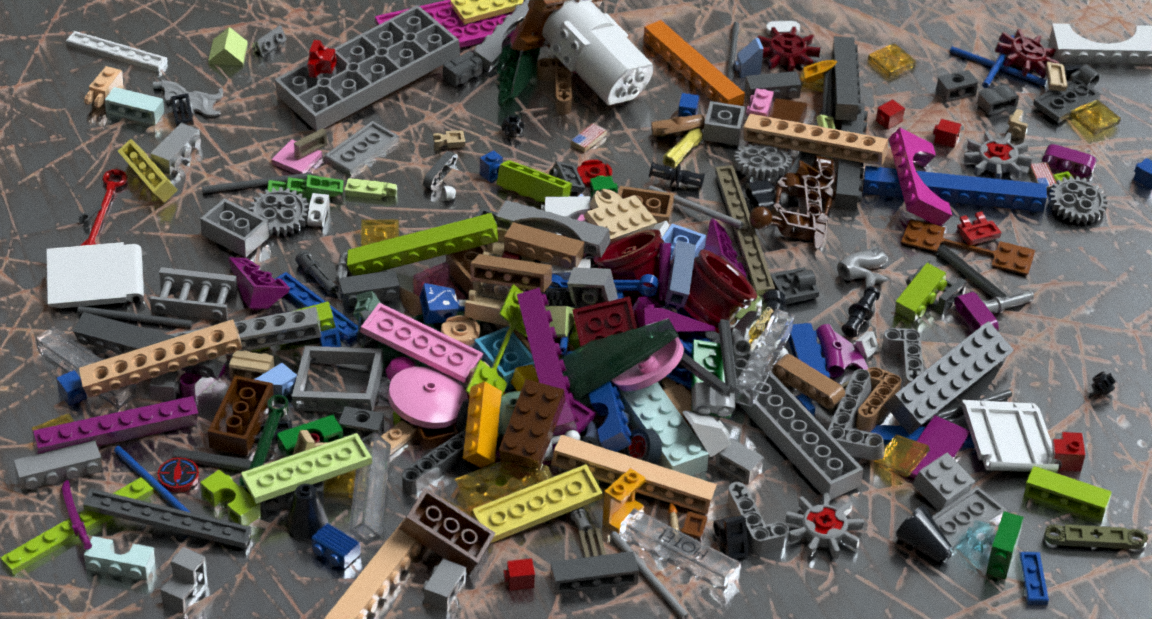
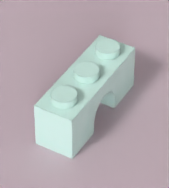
[84,536,155,580]

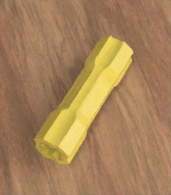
[662,128,703,168]

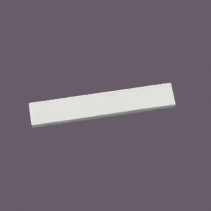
[66,31,167,72]

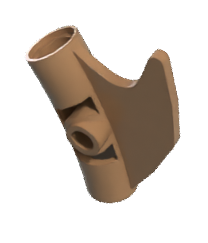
[651,114,705,138]

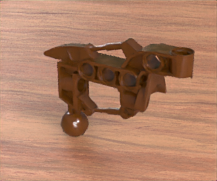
[749,156,836,251]

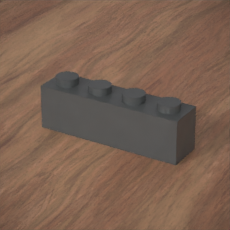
[550,551,639,595]

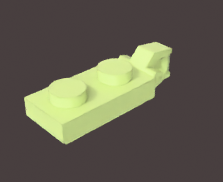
[345,178,397,200]

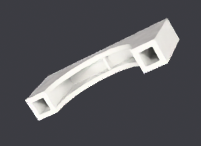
[1050,24,1152,64]
[541,196,591,287]

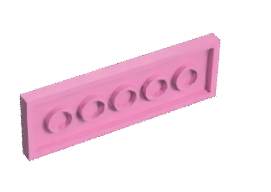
[360,303,483,383]

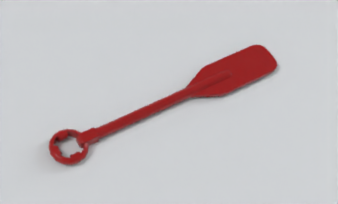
[80,169,128,246]

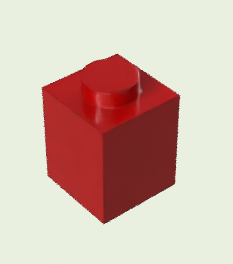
[876,99,905,130]
[933,119,962,148]
[503,558,535,591]

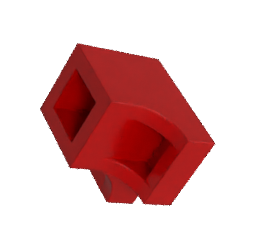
[307,40,337,78]
[1052,432,1086,471]

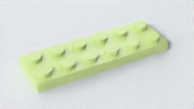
[241,433,373,504]

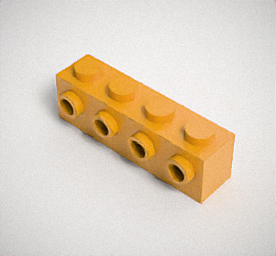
[463,381,502,468]

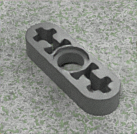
[423,151,457,190]

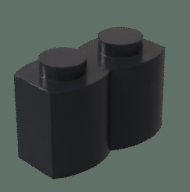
[745,180,782,214]

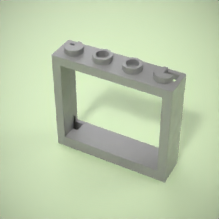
[292,346,384,412]

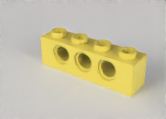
[118,139,178,203]

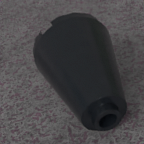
[286,484,328,540]
[895,506,953,563]

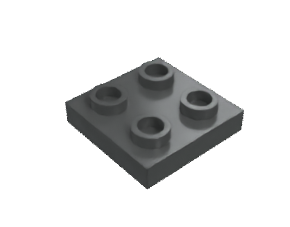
[770,267,819,304]

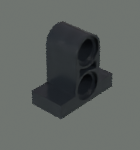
[713,515,749,561]

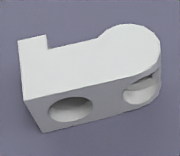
[307,193,330,227]

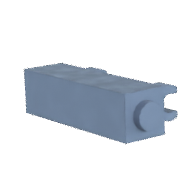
[665,240,696,310]

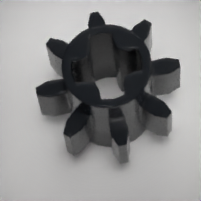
[502,115,524,138]
[1091,371,1116,396]

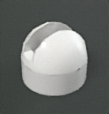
[441,186,456,201]

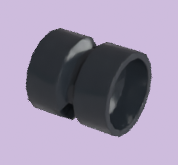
[761,290,786,326]

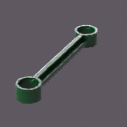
[239,395,289,495]

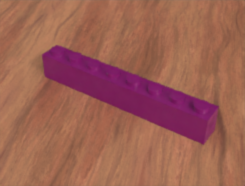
[517,288,579,436]
[33,396,198,454]

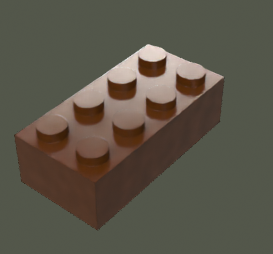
[208,375,274,456]
[499,379,566,471]
[399,488,496,574]

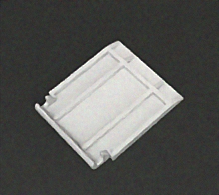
[47,242,144,308]
[961,400,1059,473]

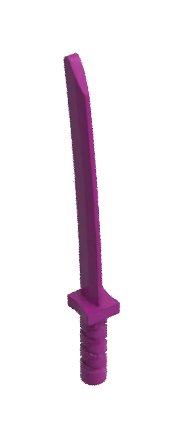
[62,480,92,550]

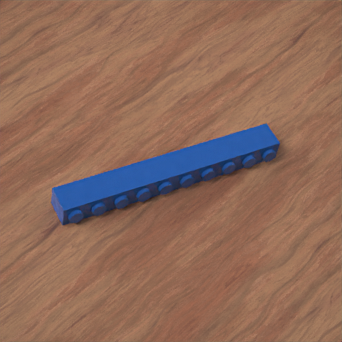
[863,166,1047,212]

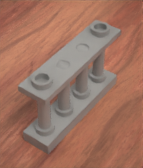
[150,267,237,321]

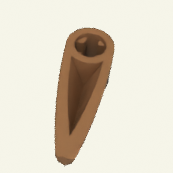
[400,287,424,320]

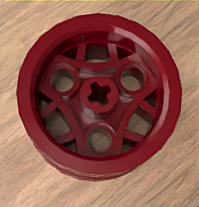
[593,229,665,303]
[684,249,757,333]

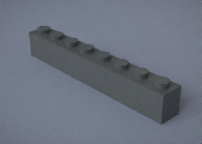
[832,36,861,121]
[835,103,868,209]
[73,312,227,379]

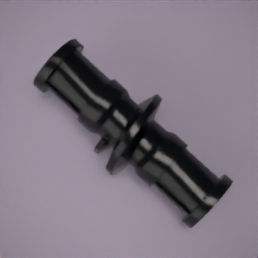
[648,161,705,189]
[841,286,881,338]

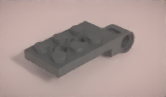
[1033,65,1101,123]

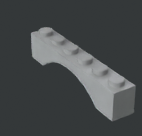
[473,0,529,73]
[496,200,611,258]

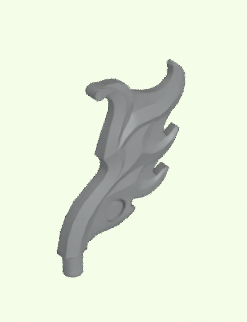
[153,80,223,117]

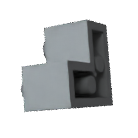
[160,547,207,613]

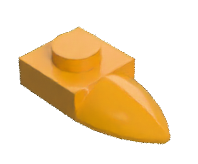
[803,60,837,83]

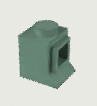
[353,290,382,322]

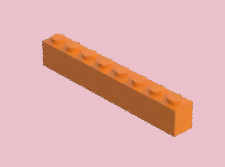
[643,20,745,106]

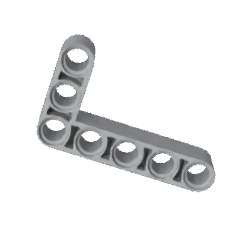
[828,369,885,460]

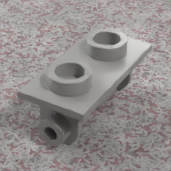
[252,25,286,56]

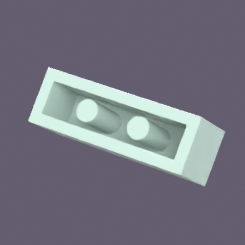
[105,87,164,125]

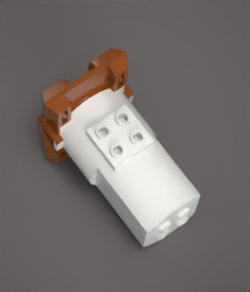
[511,0,654,106]

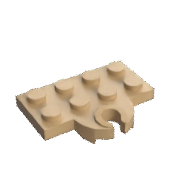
[584,189,658,243]

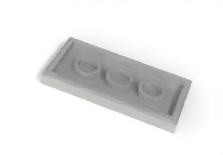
[324,121,399,176]
[932,486,1007,552]

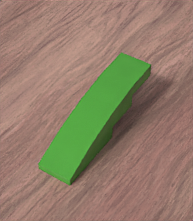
[267,175,344,199]

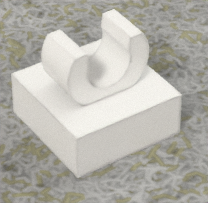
[853,331,879,358]

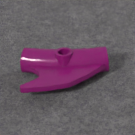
[816,324,868,378]

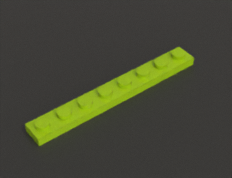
[0,477,154,575]

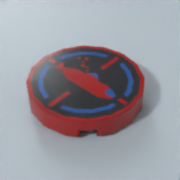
[158,458,199,493]

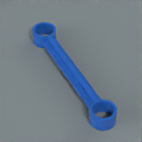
[548,274,659,297]

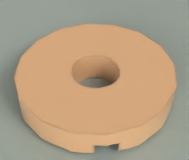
[441,315,480,345]

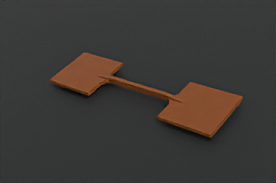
[901,219,1036,275]

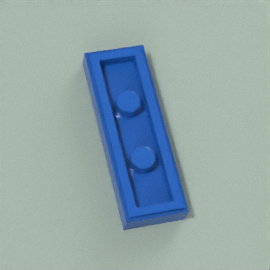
[1018,552,1049,605]

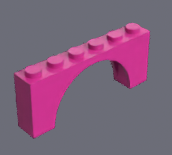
[889,128,952,226]

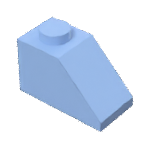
[734,38,763,78]
[255,363,297,397]

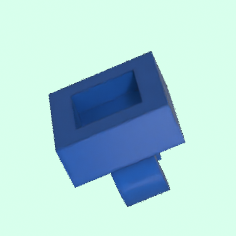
[319,328,342,347]

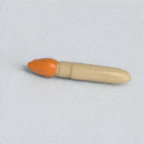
[668,503,680,544]

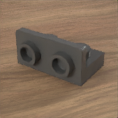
[548,161,585,193]

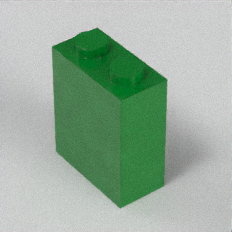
[986,511,1024,580]

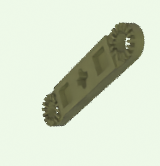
[1044,524,1148,549]

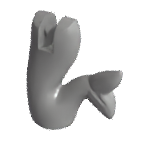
[837,246,889,288]

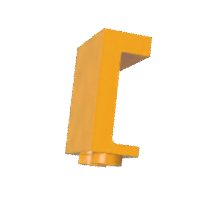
[602,468,646,534]

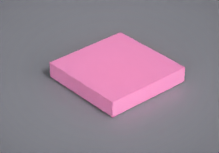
[272,139,322,174]

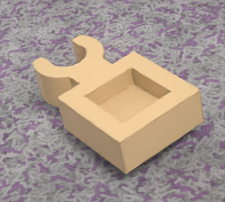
[433,130,465,148]

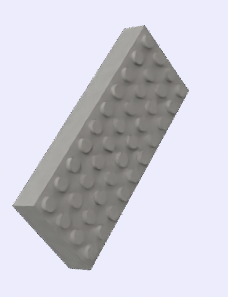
[275,5,460,131]

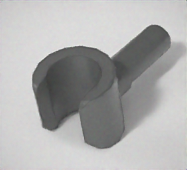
[79,205,102,228]

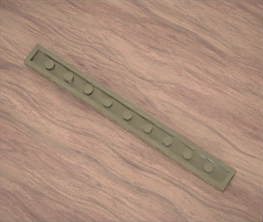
[715,165,775,296]

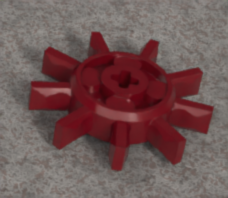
[757,26,821,72]
[995,29,1059,79]

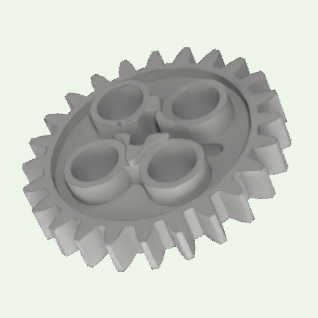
[734,143,792,179]
[1048,176,1108,224]
[249,187,309,237]

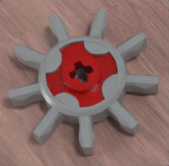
[963,131,1032,179]
[785,492,864,559]

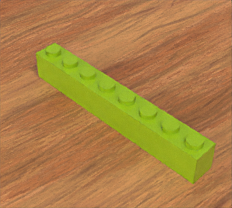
[347,213,498,276]

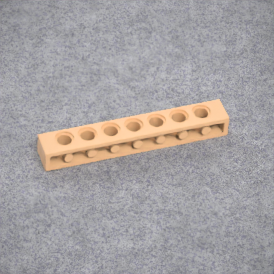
[743,114,888,166]
[79,319,242,397]

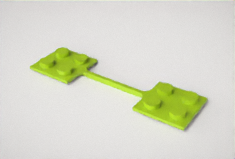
[465,284,527,396]

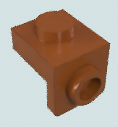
[680,512,708,543]

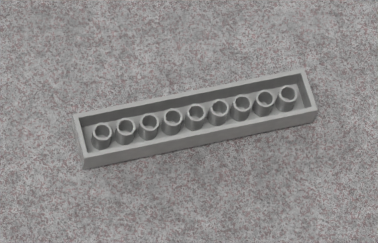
[733,350,863,500]

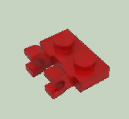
[957,211,1002,246]

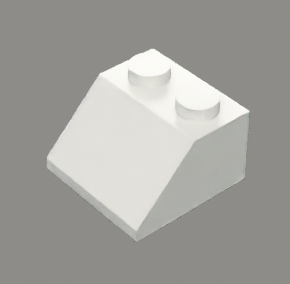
[682,410,731,457]

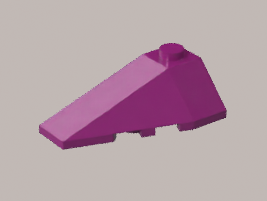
[705,218,747,278]
[228,257,290,310]
[634,305,715,335]

